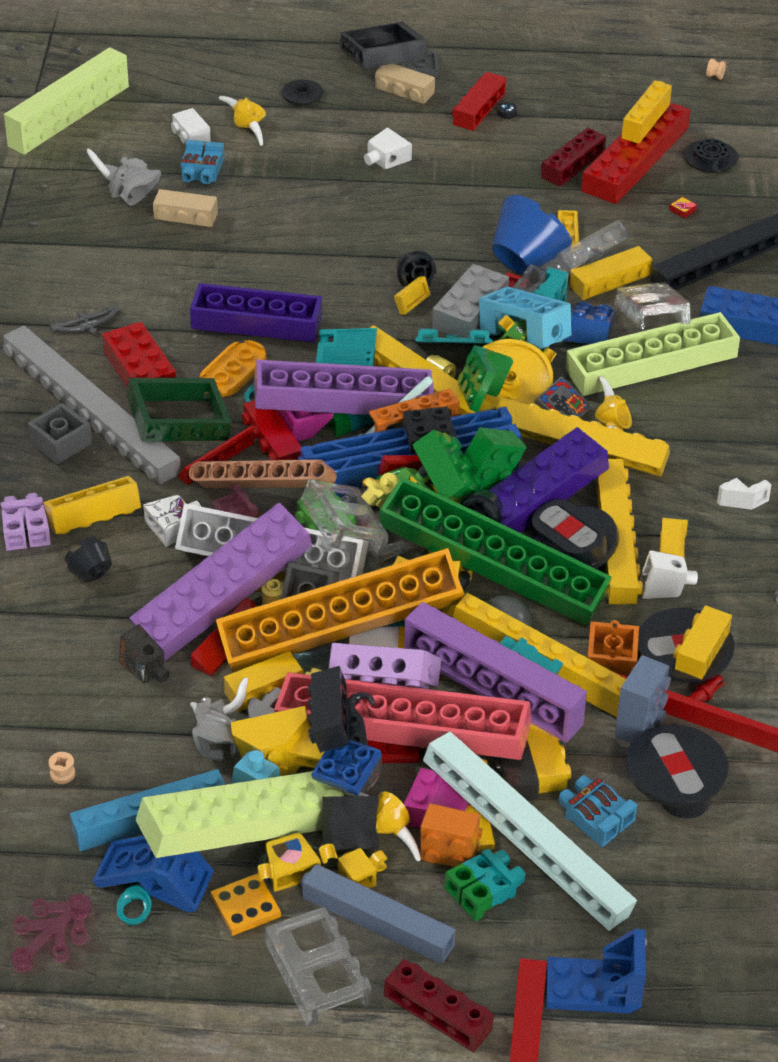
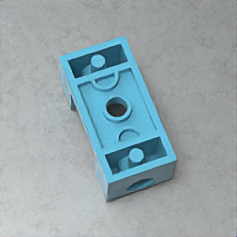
[479,286,571,349]

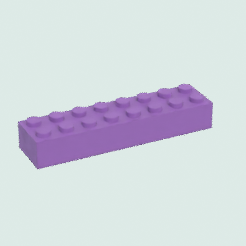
[254,360,434,417]
[130,503,312,663]
[404,602,587,743]

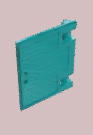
[316,328,377,366]
[415,329,493,344]

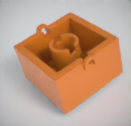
[587,620,639,676]
[421,803,483,868]

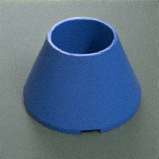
[492,195,572,274]

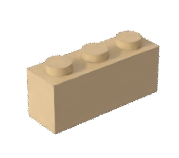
[375,64,435,104]
[153,189,218,227]

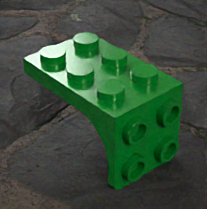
[458,345,513,412]

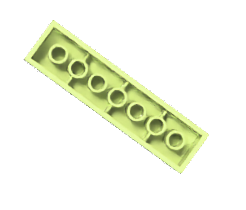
[4,47,129,155]
[565,312,740,396]
[136,771,344,858]

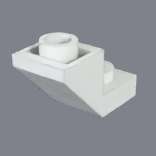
[717,478,772,510]

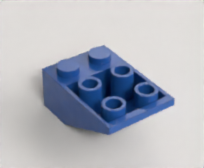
[564,301,616,344]

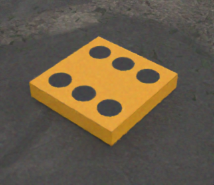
[210,874,281,936]

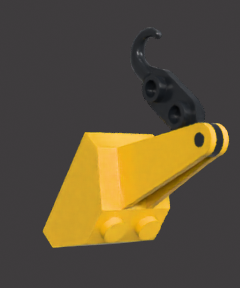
[231,692,375,776]

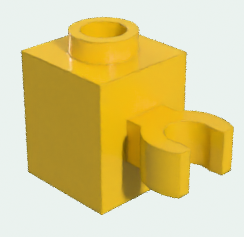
[338,848,387,889]

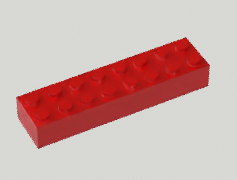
[581,102,691,204]

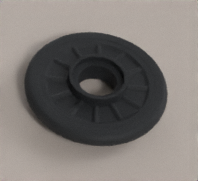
[282,79,323,105]

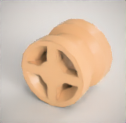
[706,58,726,80]
[48,752,75,784]

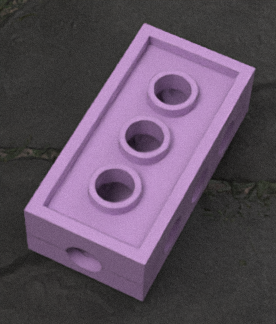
[329,643,442,689]

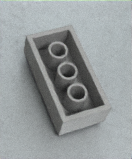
[432,264,509,338]

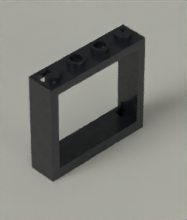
[339,21,427,69]

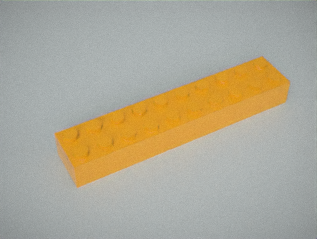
[216,548,463,673]

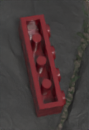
[541,127,606,187]
[384,959,494,1053]

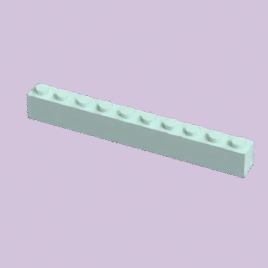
[423,732,637,931]

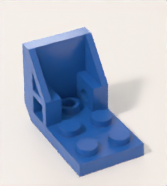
[92,835,214,913]
[546,929,646,1014]

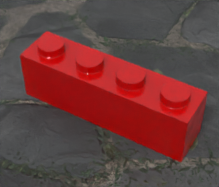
[452,71,507,131]
[241,400,301,461]

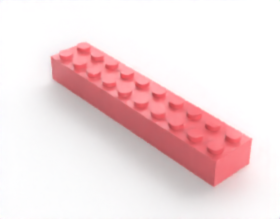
[274,672,532,760]

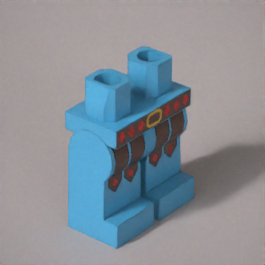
[181,140,224,184]
[558,775,638,847]

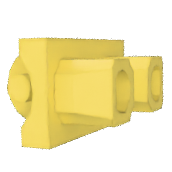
[361,473,399,509]

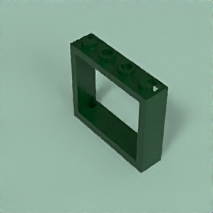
[127,378,232,441]

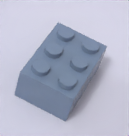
[615,655,671,744]

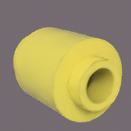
[426,355,456,378]
[261,579,284,605]

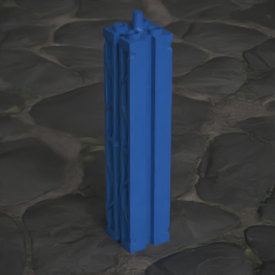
[298,407,521,504]

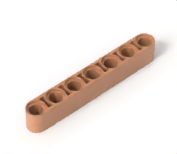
[189,460,337,489]

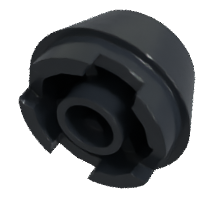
[396,251,436,288]
[459,490,503,524]
[64,536,112,582]

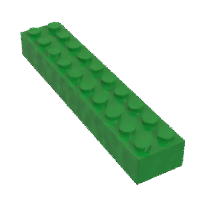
[378,476,612,627]

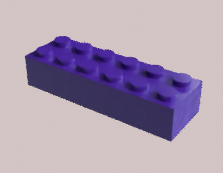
[190,283,322,342]
[489,427,609,533]

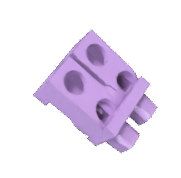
[1,493,51,551]

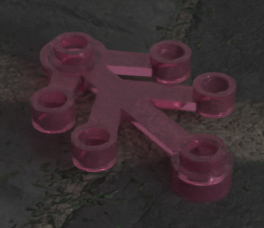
[11,894,92,972]

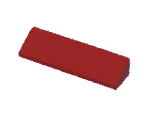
[178,426,254,485]
[191,597,258,676]

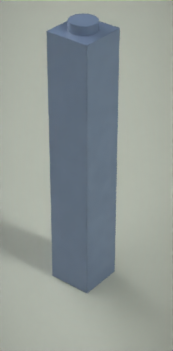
[301,864,456,964]

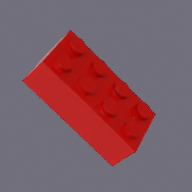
[102,322,176,389]

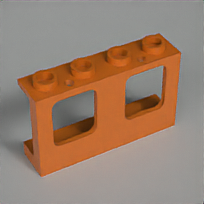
[369,388,460,432]

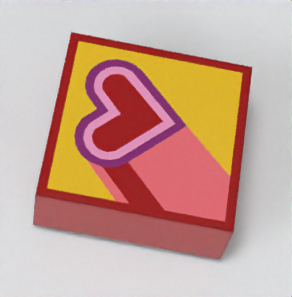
[669,196,697,219]

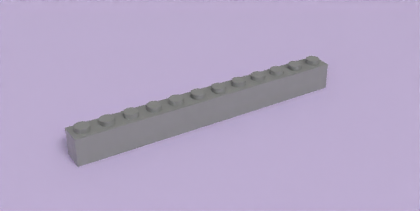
[3,326,181,485]

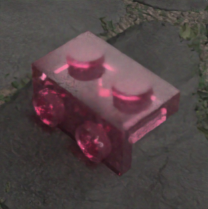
[212,484,259,518]

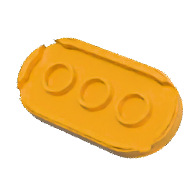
[200,340,267,397]

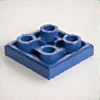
[311,739,381,796]

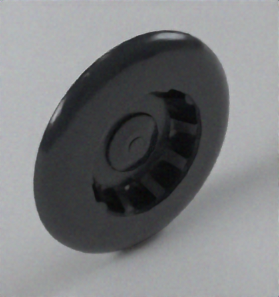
[684,138,738,172]

